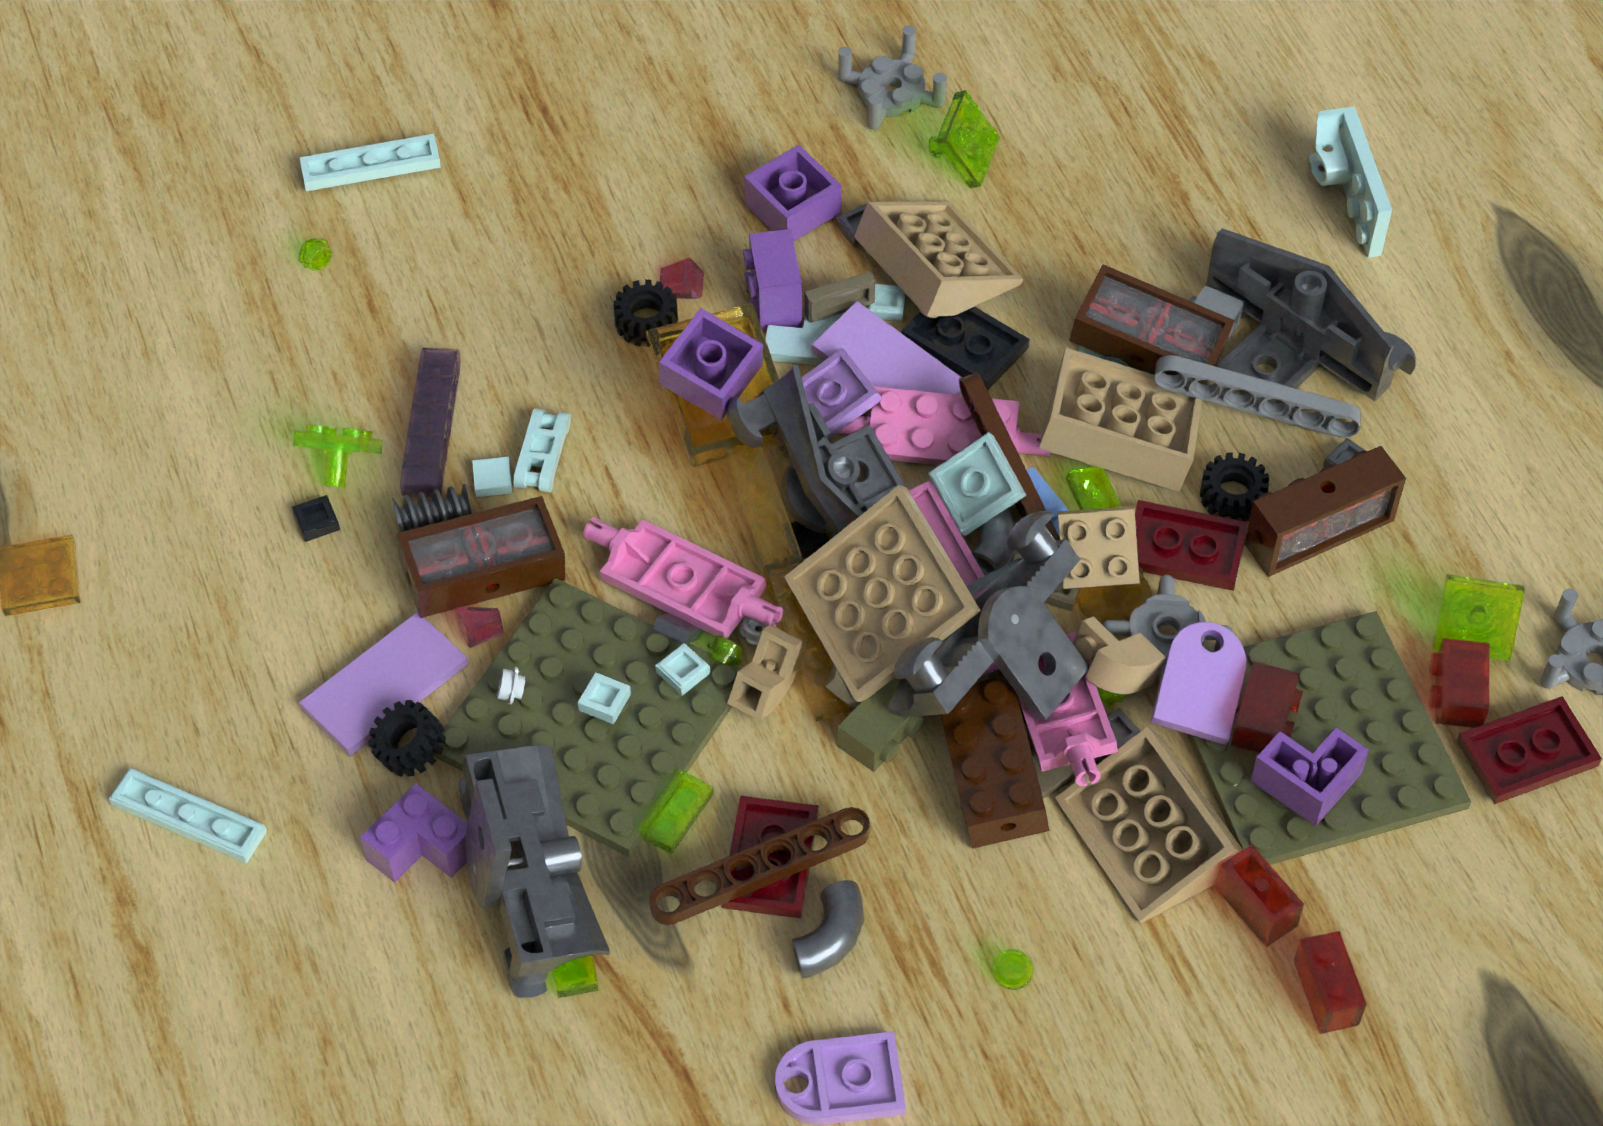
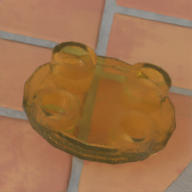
[1076,567,1152,625]

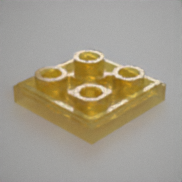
[0,535,81,616]

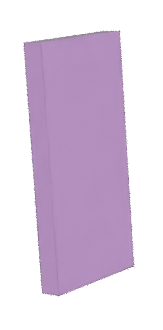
[811,301,962,395]
[299,612,468,757]

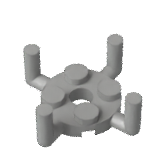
[838,25,947,130]
[1103,575,1233,684]
[1541,589,1603,695]

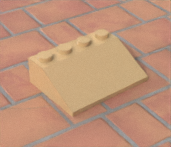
[854,201,1024,318]
[1039,348,1203,492]
[1055,726,1249,923]

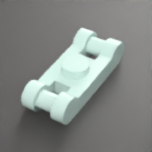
[513,408,571,493]

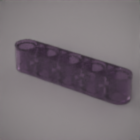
[400,348,461,497]

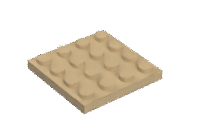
[784,485,981,702]

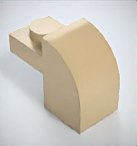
[1073,616,1166,694]
[727,625,803,721]

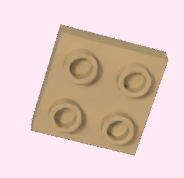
[1058,506,1140,589]

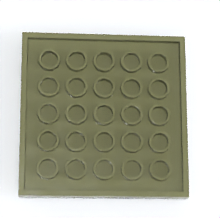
[433,578,742,857]
[1187,611,1471,871]

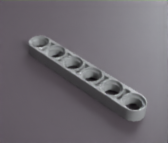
[1154,355,1361,438]

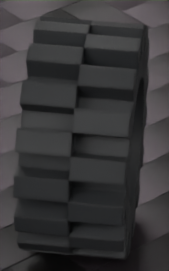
[613,279,678,347]
[1200,452,1269,522]
[368,700,446,777]

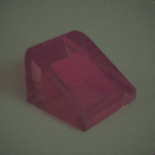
[660,258,704,299]
[454,607,504,648]

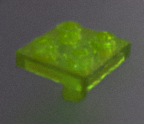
[928,90,1000,188]
[293,425,383,488]
[1433,574,1525,661]

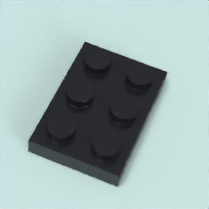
[901,306,1030,390]

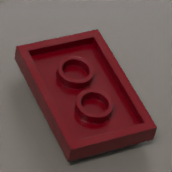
[1135,500,1248,591]
[1457,696,1602,804]
[721,796,819,919]

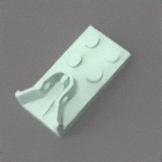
[1308,106,1392,257]

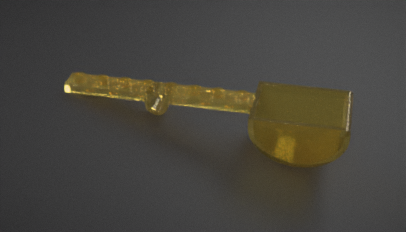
[646,303,853,721]

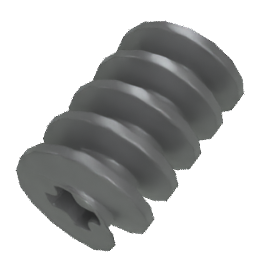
[392,484,472,532]

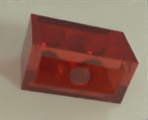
[1429,638,1490,728]
[1231,661,1304,753]
[1215,845,1304,947]
[1294,931,1367,1034]

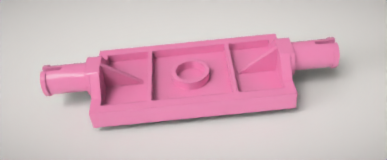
[835,386,1051,466]
[583,517,783,641]
[1016,632,1118,787]

